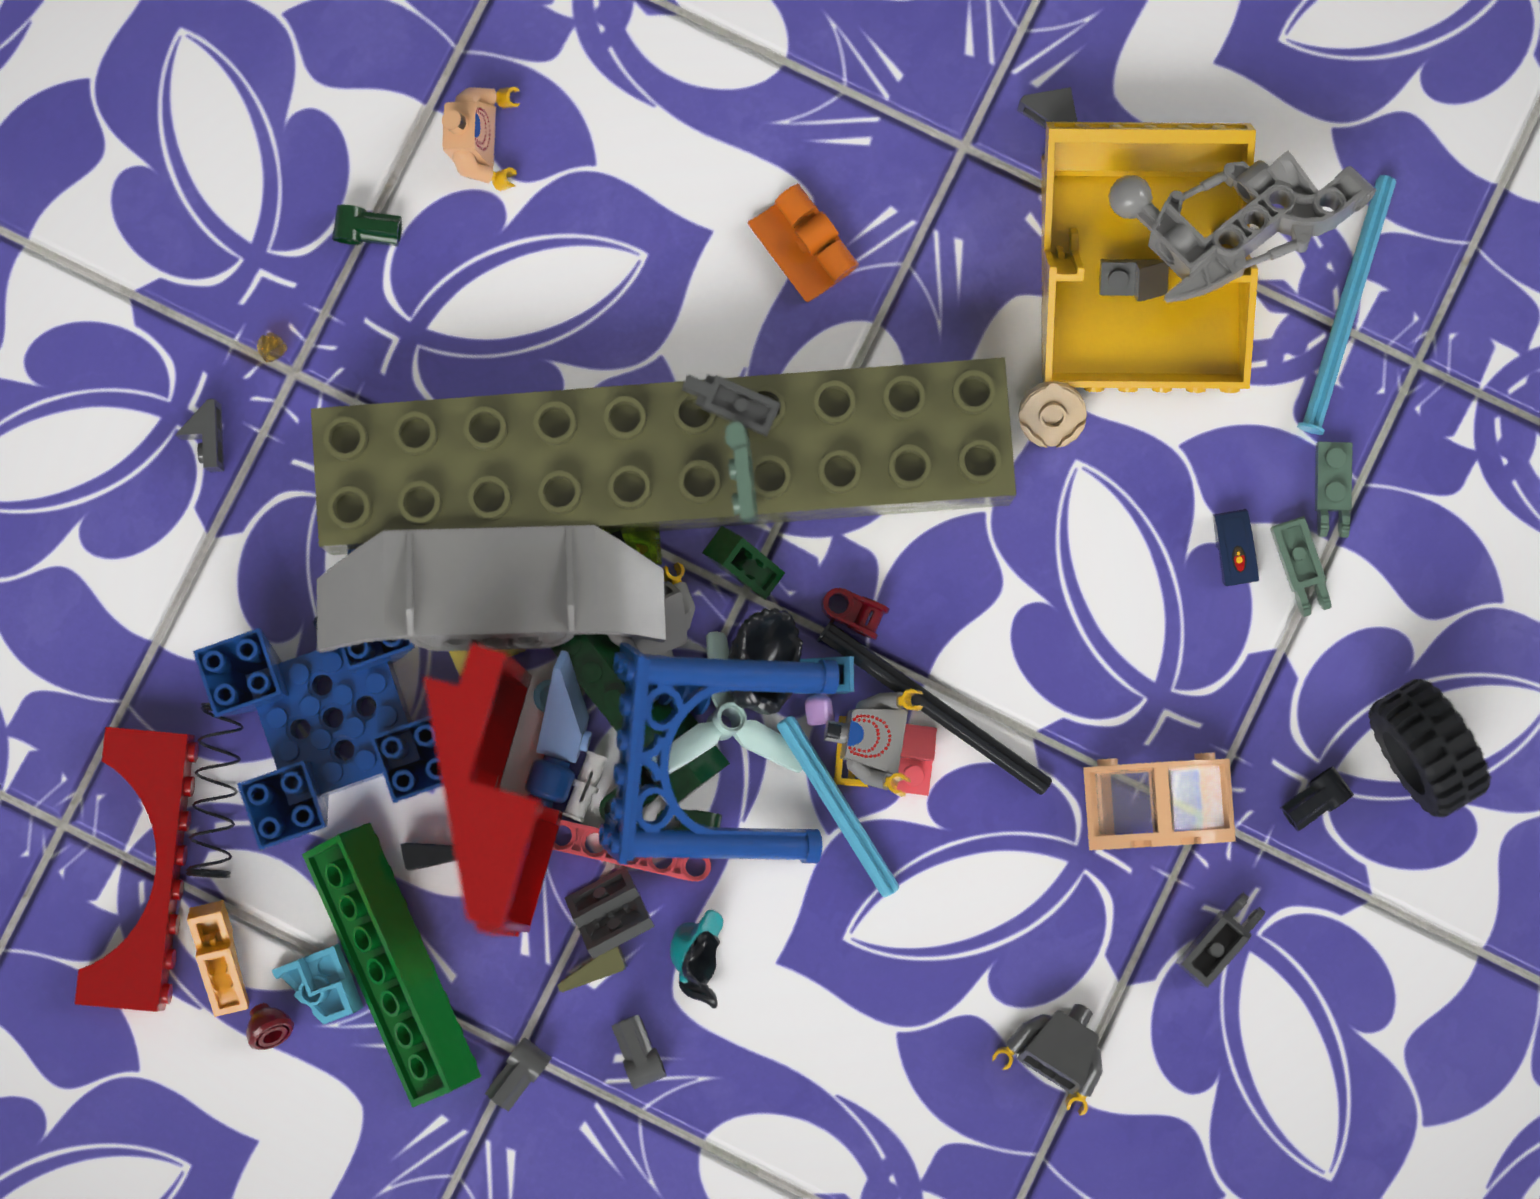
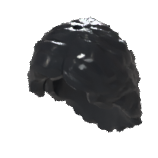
[728,608,803,715]

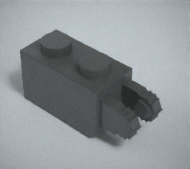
[1175,892,1265,988]

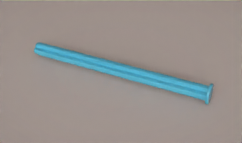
[1297,175,1396,435]

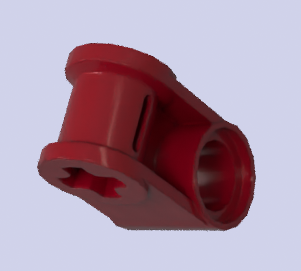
[821,588,890,640]

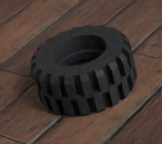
[1368,679,1491,817]

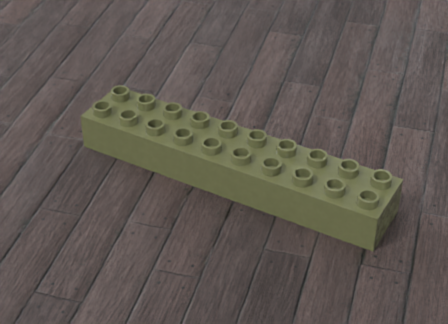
[311,357,1016,555]

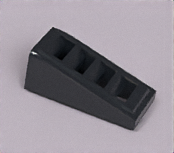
[400,842,456,871]

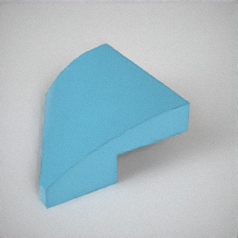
[272,943,364,1025]

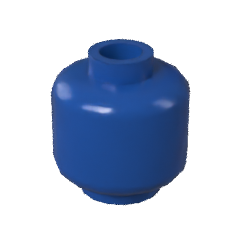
[525,755,575,808]

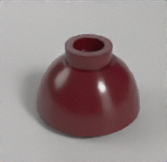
[246,1003,294,1050]

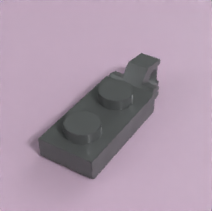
[682,374,781,437]

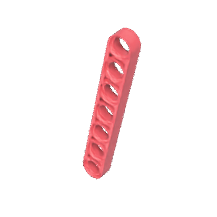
[552,820,711,882]

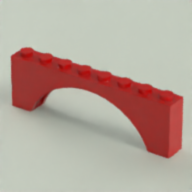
[74,727,199,1012]

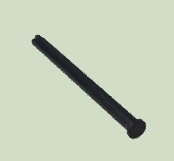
[816,619,1052,795]

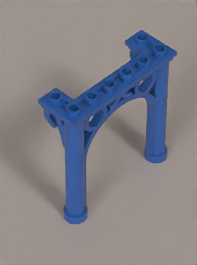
[599,642,839,865]

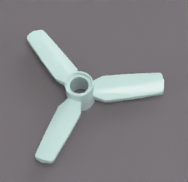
[652,631,803,774]

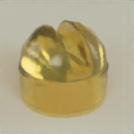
[257,332,287,362]

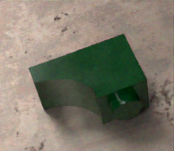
[702,526,785,600]

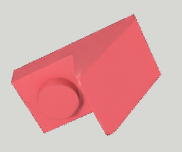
[897,724,937,796]

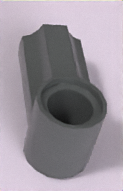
[611,1014,667,1090]
[485,1037,552,1112]

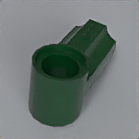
[332,204,402,246]

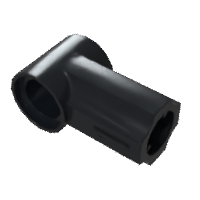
[1280,766,1354,831]

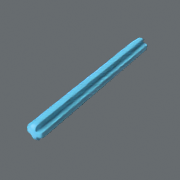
[777,716,899,897]

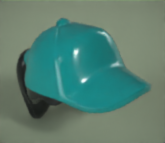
[670,909,723,1009]

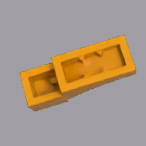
[187,900,250,1017]

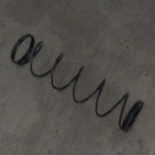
[185,703,244,878]

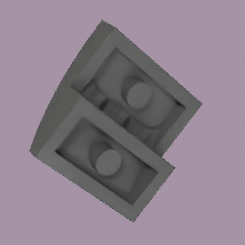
[565,866,655,959]

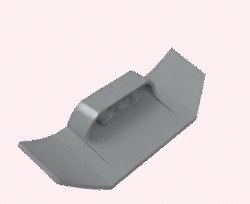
[317,525,666,653]

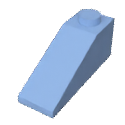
[536,650,592,763]

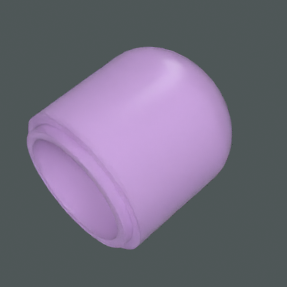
[805,694,835,726]

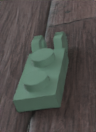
[725,421,759,523]
[1315,442,1352,538]
[1270,516,1332,617]

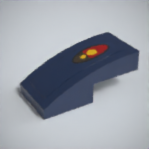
[1213,509,1259,587]

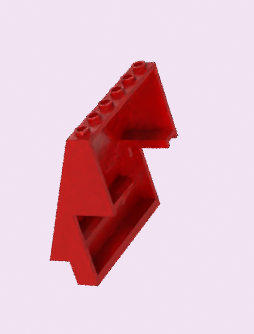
[423,643,563,937]

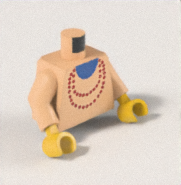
[442,87,520,191]

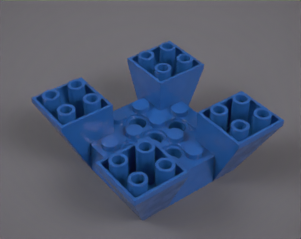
[193,628,443,850]

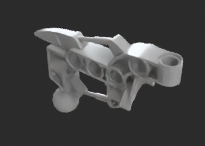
[1108,151,1376,303]

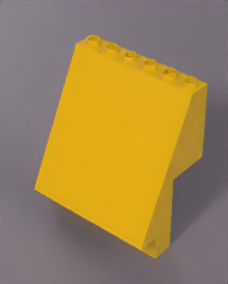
[1041,122,1258,393]

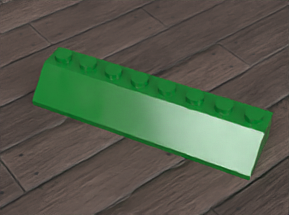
[302,822,482,1108]

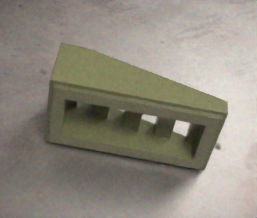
[557,945,627,993]

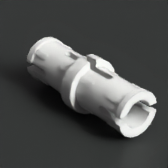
[563,750,608,823]

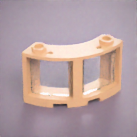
[1083,752,1236,850]

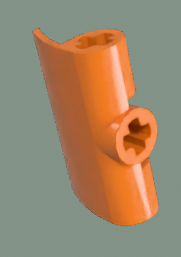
[748,184,859,303]

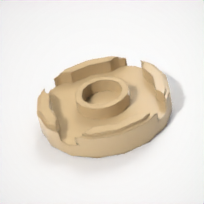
[1018,381,1087,448]

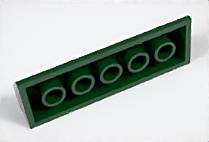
[551,634,730,804]

